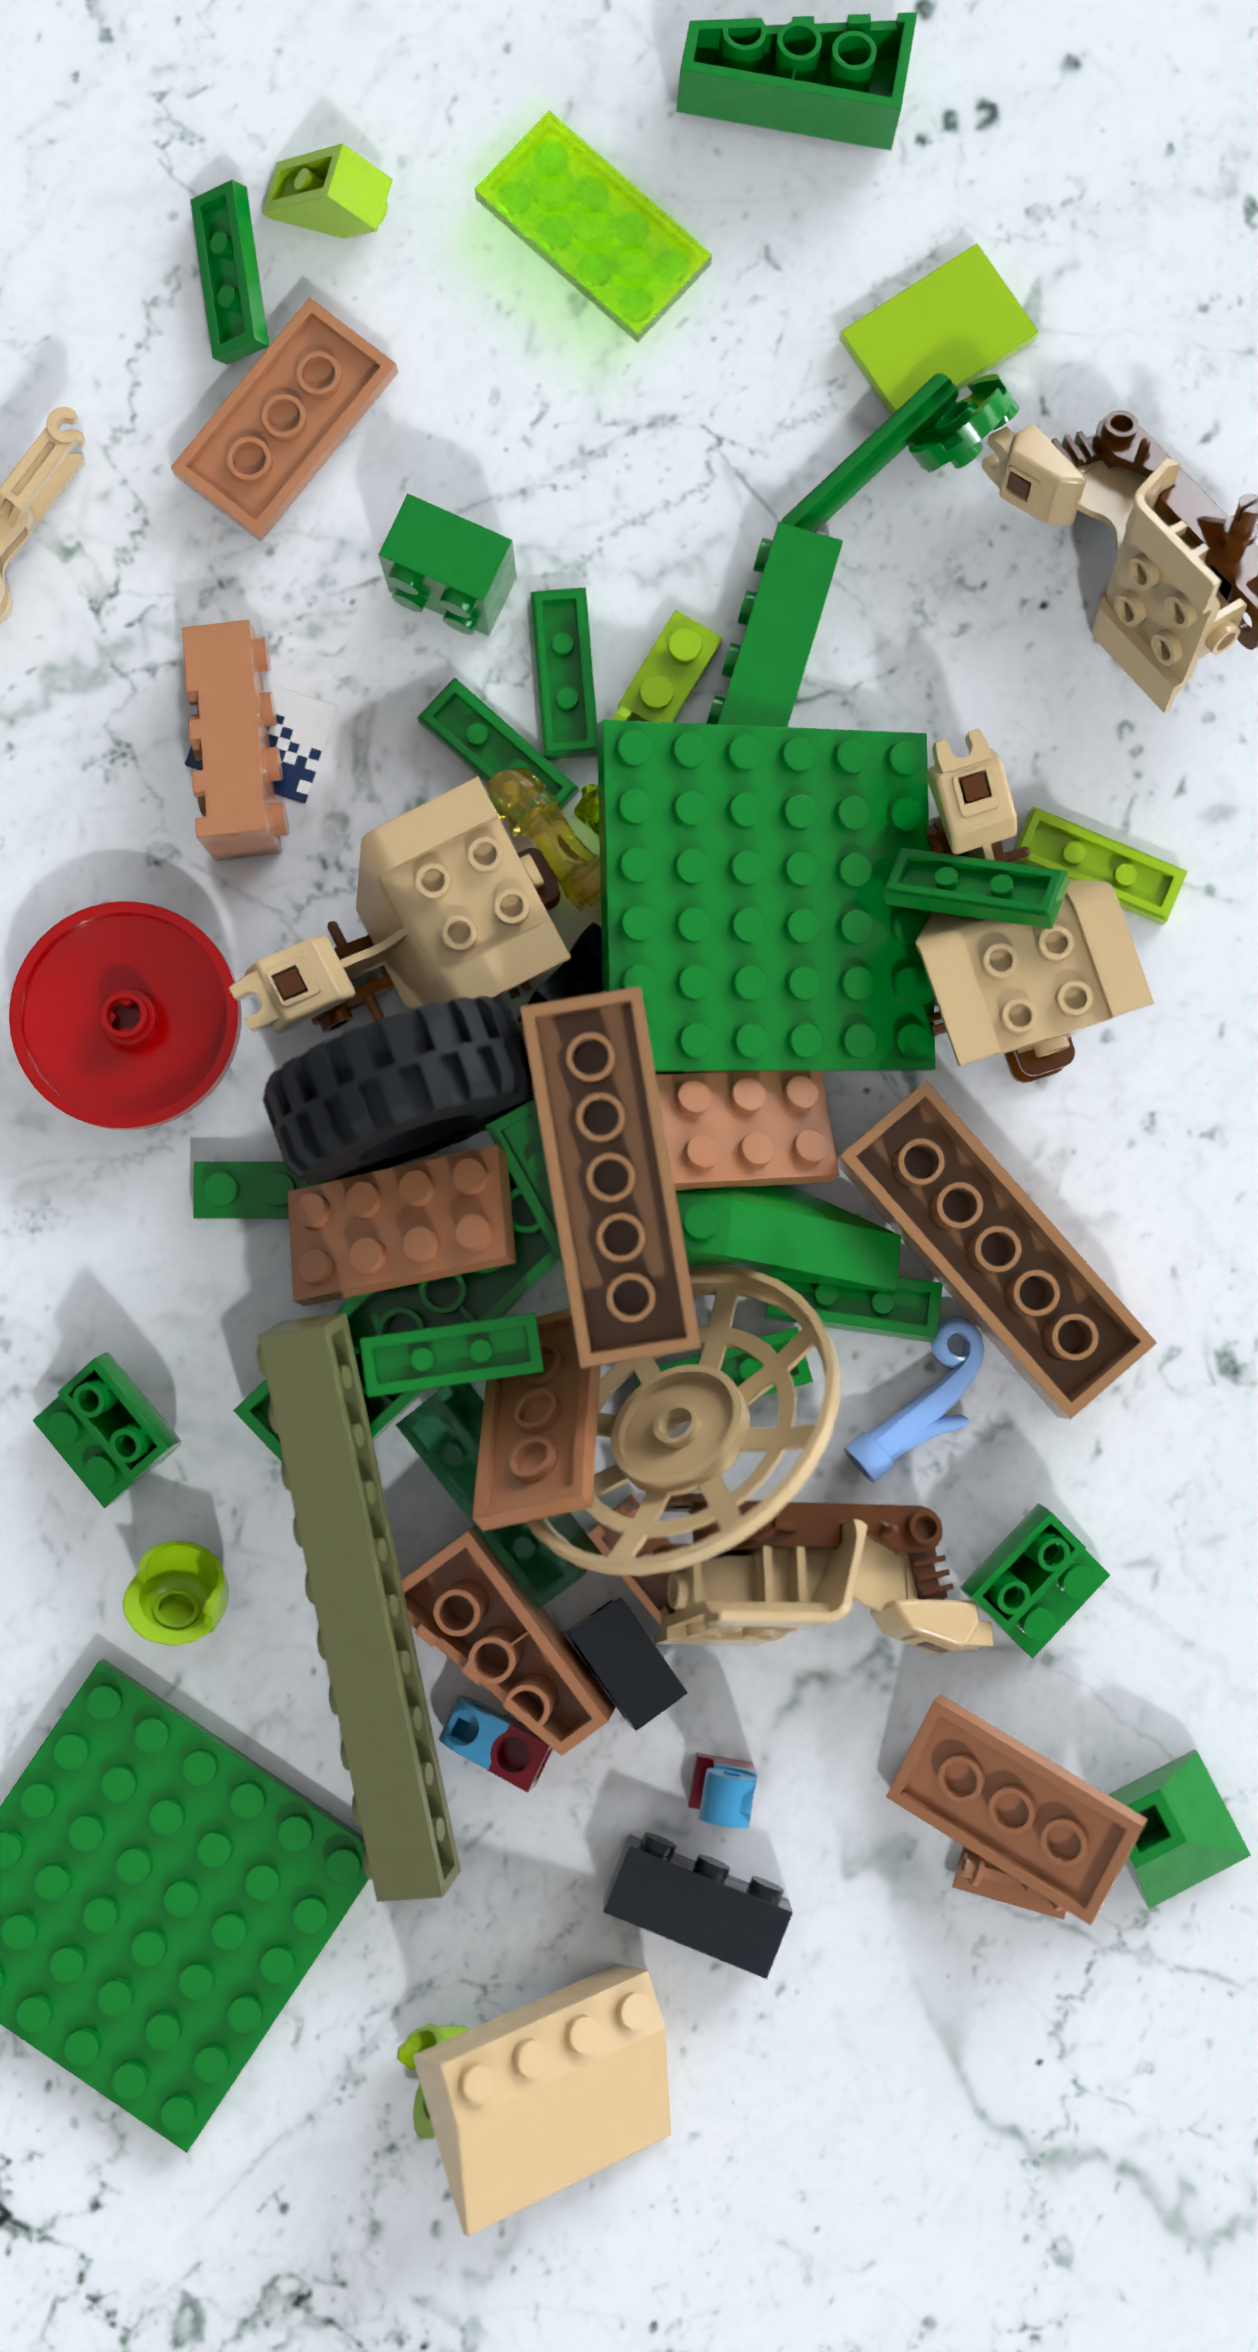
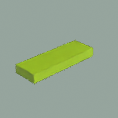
[1013,806,1188,925]

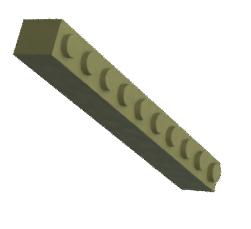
[257,1312,461,1902]

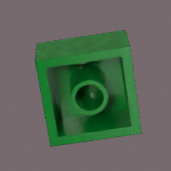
[378,493,517,636]

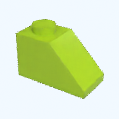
[262,143,393,239]

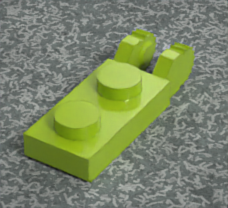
[612,610,723,723]

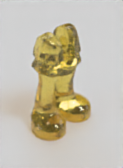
[487,768,601,912]

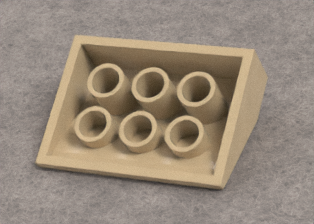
[412,1964,671,2236]

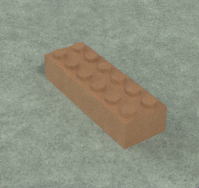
[520,986,701,1368]
[837,1080,1157,1419]

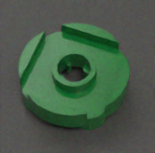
[908,374,1019,472]

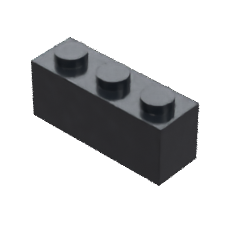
[603,1832,793,1979]

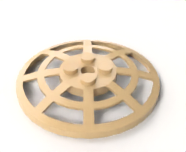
[526,1266,840,1576]

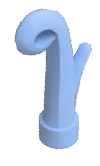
[844,1316,985,1483]

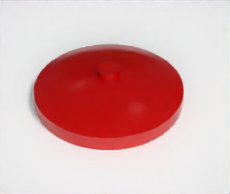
[9,901,242,1130]

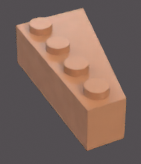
[182,620,289,861]
[401,1524,616,1756]

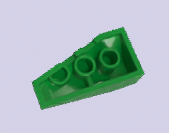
[676,1185,902,1293]

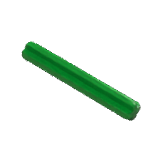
[781,373,959,532]

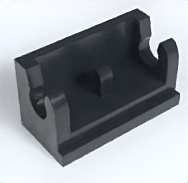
[565,1597,688,1731]

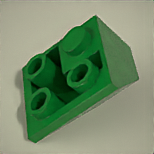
[1108,1749,1251,1909]

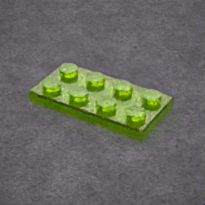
[475,111,712,343]

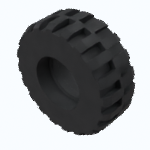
[263,996,535,1183]

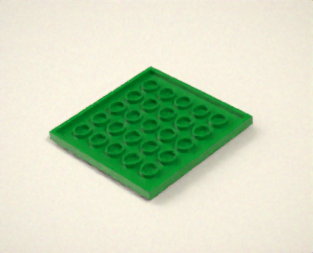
[597,720,936,1072]
[0,1658,369,2153]

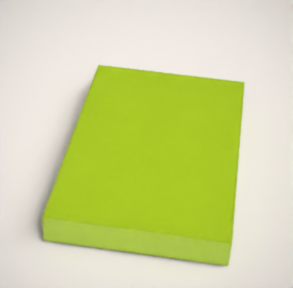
[839,243,1039,415]

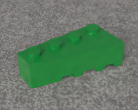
[676,12,918,151]

